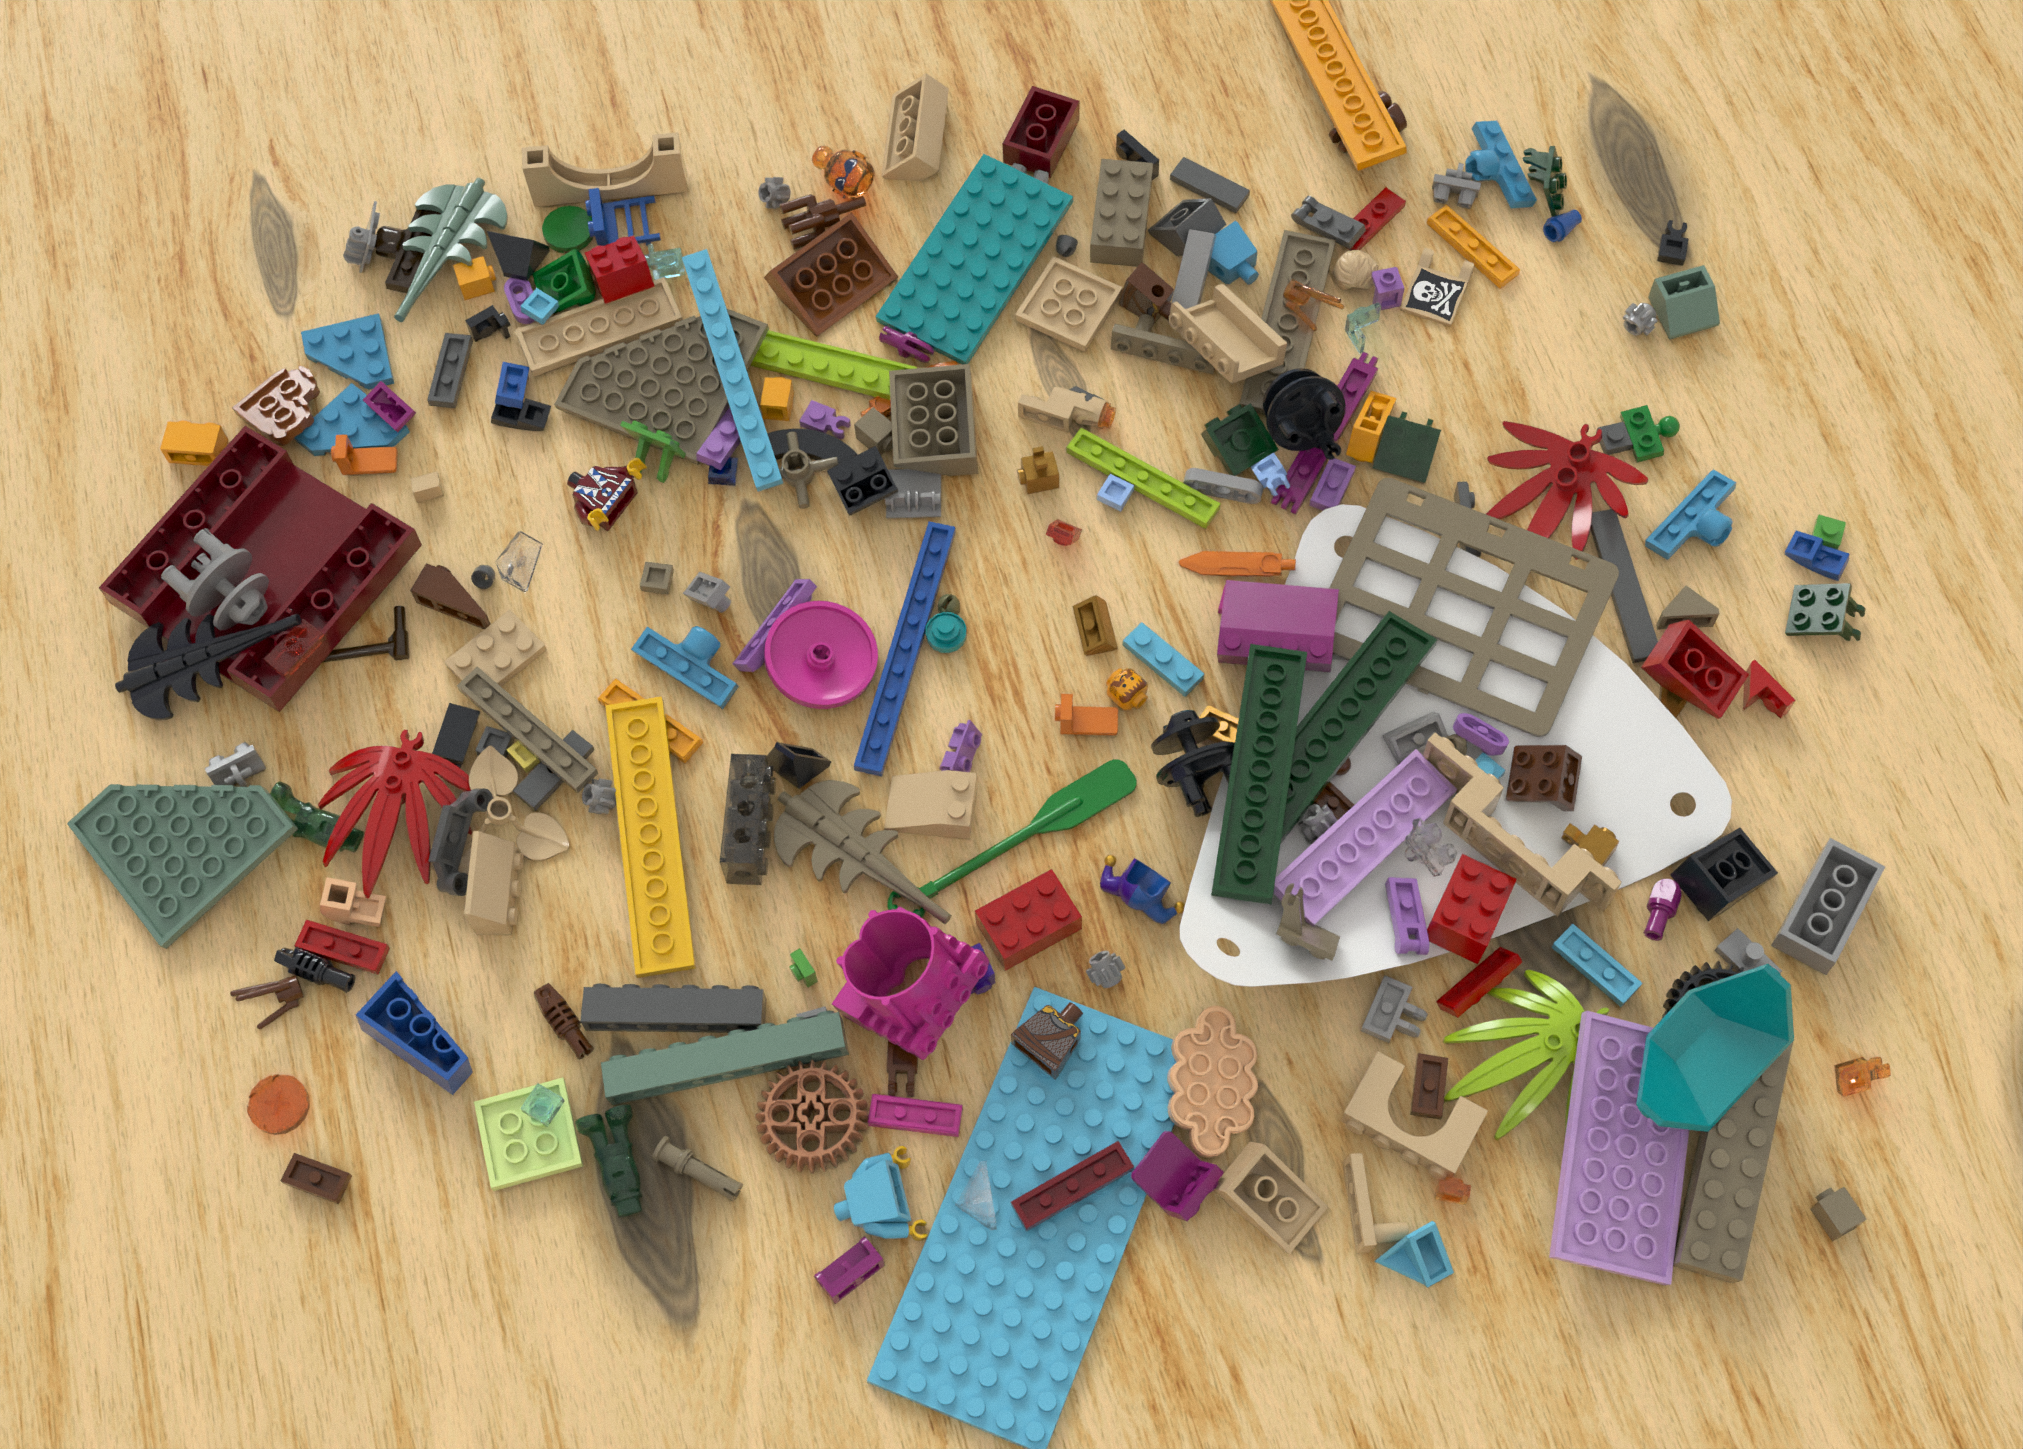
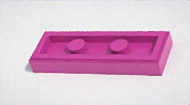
[868,1094,963,1137]

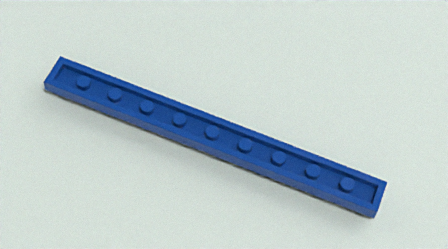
[854,521,956,777]

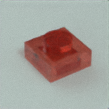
[1046,519,1082,546]

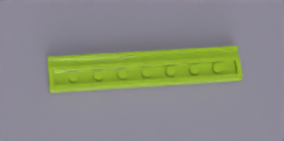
[750,330,917,400]

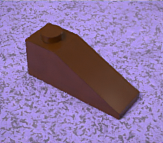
[410,563,491,629]

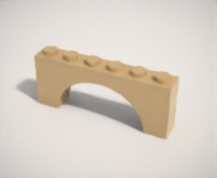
[522,132,688,207]

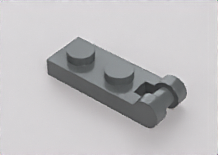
[1291,196,1366,249]

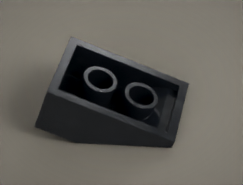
[1670,828,1778,921]

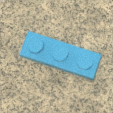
[1123,622,1204,697]
[1552,924,1643,1007]

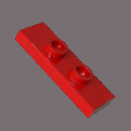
[1345,187,1406,251]
[1436,947,1523,1018]

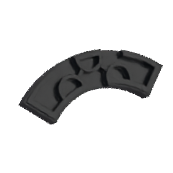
[767,429,858,464]

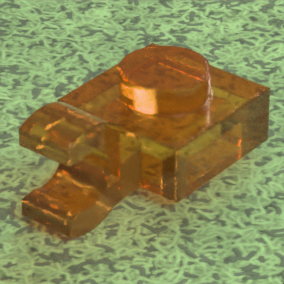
[1834,1057,1891,1097]

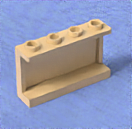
[1169,284,1287,384]

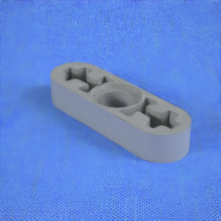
[1183,468,1264,504]

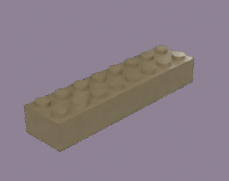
[1673,1042,1793,1284]

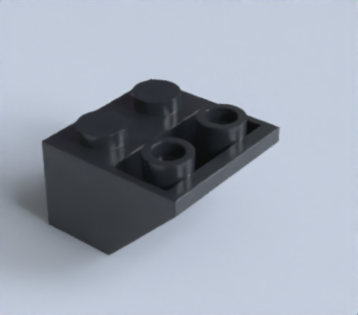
[827,446,898,516]

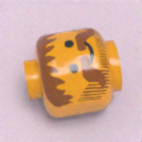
[1106,668,1148,710]

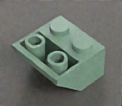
[1648,265,1720,340]

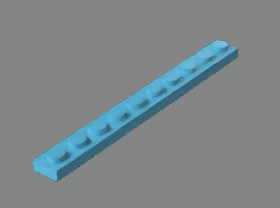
[682,249,783,492]

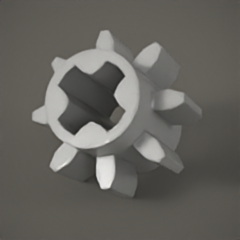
[758,177,791,209]
[1623,303,1658,336]
[582,778,616,814]
[1298,804,1337,840]
[1086,951,1125,988]

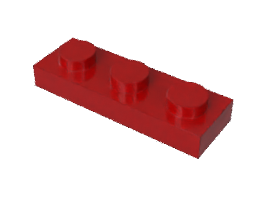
[294,919,390,975]

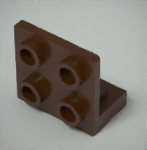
[1506,745,1582,811]

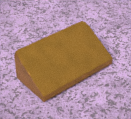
[1073,595,1118,656]

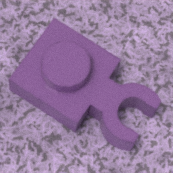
[799,400,851,439]

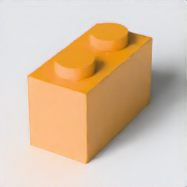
[160,420,228,466]

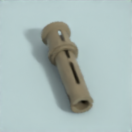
[652,1136,743,1201]

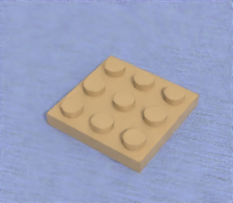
[1015,256,1123,352]

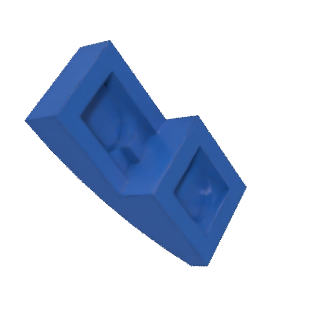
[1785,530,1850,581]

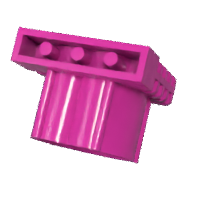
[832,906,989,1060]

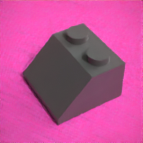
[1147,198,1227,256]

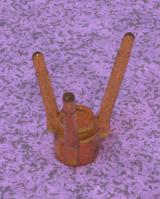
[1283,279,1345,331]

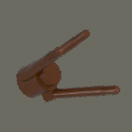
[230,975,304,1029]

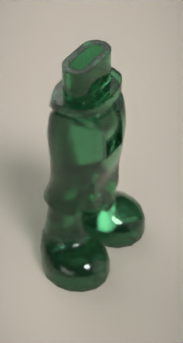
[270,781,364,853]
[575,1104,642,1218]

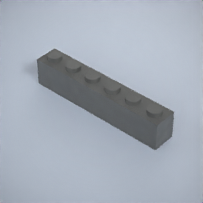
[580,983,766,1033]

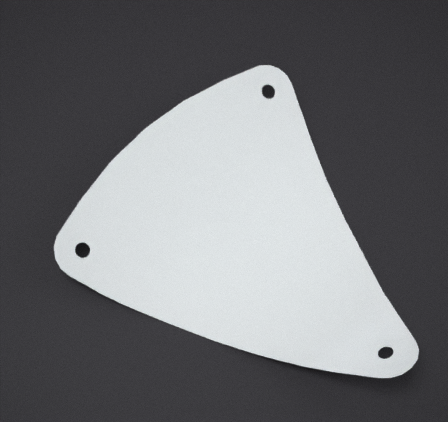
[1180,504,1732,987]

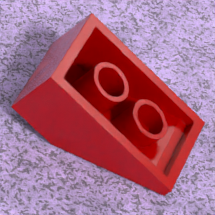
[1641,620,1749,719]

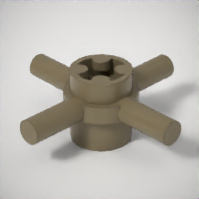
[779,432,839,509]

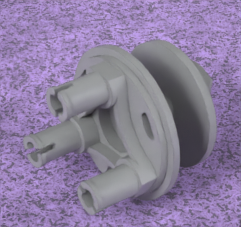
[161,528,269,630]

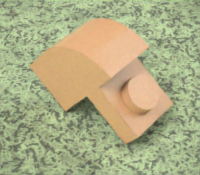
[320,877,386,927]

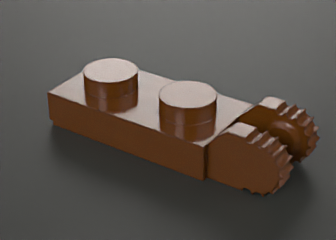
[887,1040,918,1097]

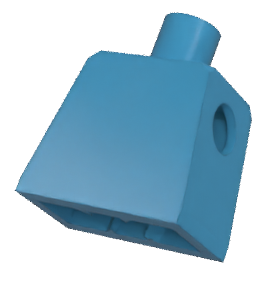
[1208,220,1259,285]

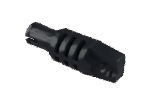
[274,947,356,993]

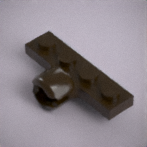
[375,209,441,294]

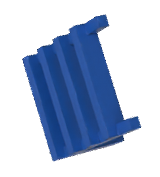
[585,188,661,246]

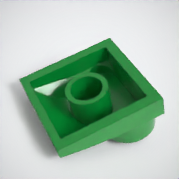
[533,249,596,315]

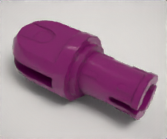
[879,326,934,363]
[1643,878,1682,941]

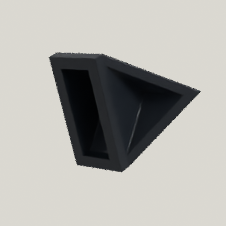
[487,231,550,281]
[762,742,831,789]

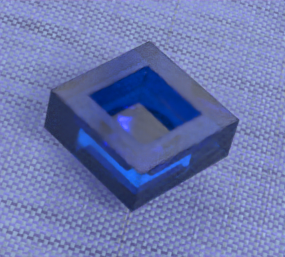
[708,457,738,486]

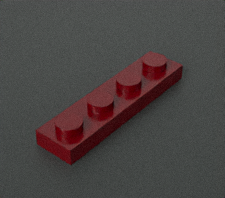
[1011,1141,1134,1232]

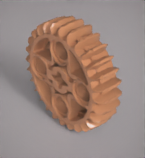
[755,1060,869,1174]

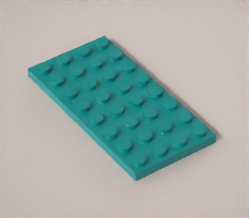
[875,154,1074,364]

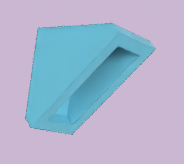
[1374,1221,1454,1288]

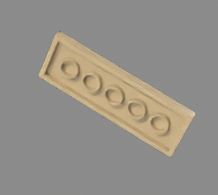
[515,277,683,377]

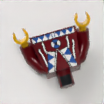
[567,458,647,531]

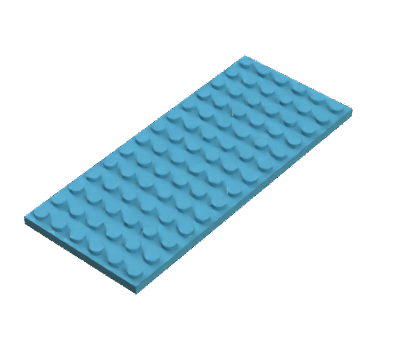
[867,987,1176,1449]

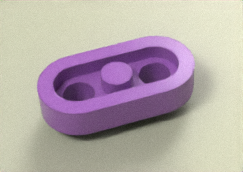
[504,278,535,324]
[1453,713,1509,756]

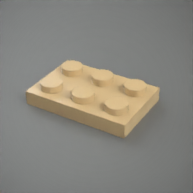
[444,609,547,687]

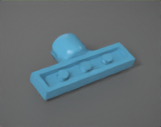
[1465,121,1537,208]
[1645,469,1736,560]
[631,626,739,709]

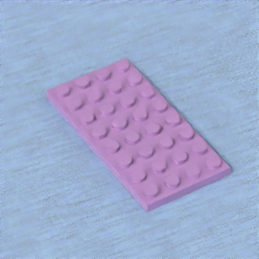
[1549,1011,1689,1286]

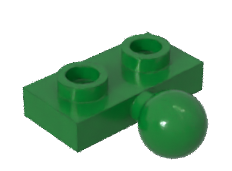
[1620,405,1680,463]

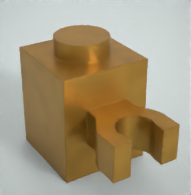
[1017,446,1059,494]
[1561,823,1619,867]

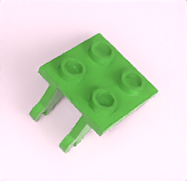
[620,420,686,483]

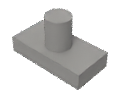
[683,572,731,613]
[1715,928,1782,973]

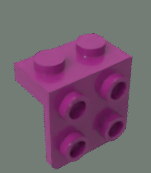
[1131,1131,1224,1221]

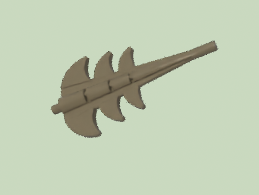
[774,780,952,924]

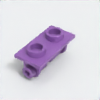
[939,720,982,772]

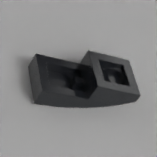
[491,398,551,431]

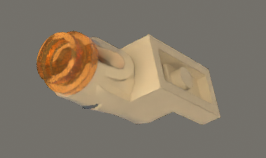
[1018,386,1116,433]

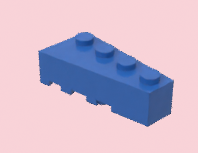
[356,971,473,1095]

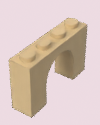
[1341,1051,1488,1181]

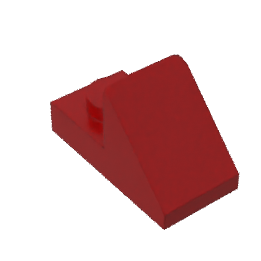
[1743,660,1796,718]

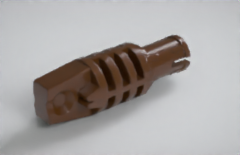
[534,983,594,1060]

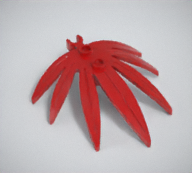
[1486,421,1648,560]
[318,729,472,899]

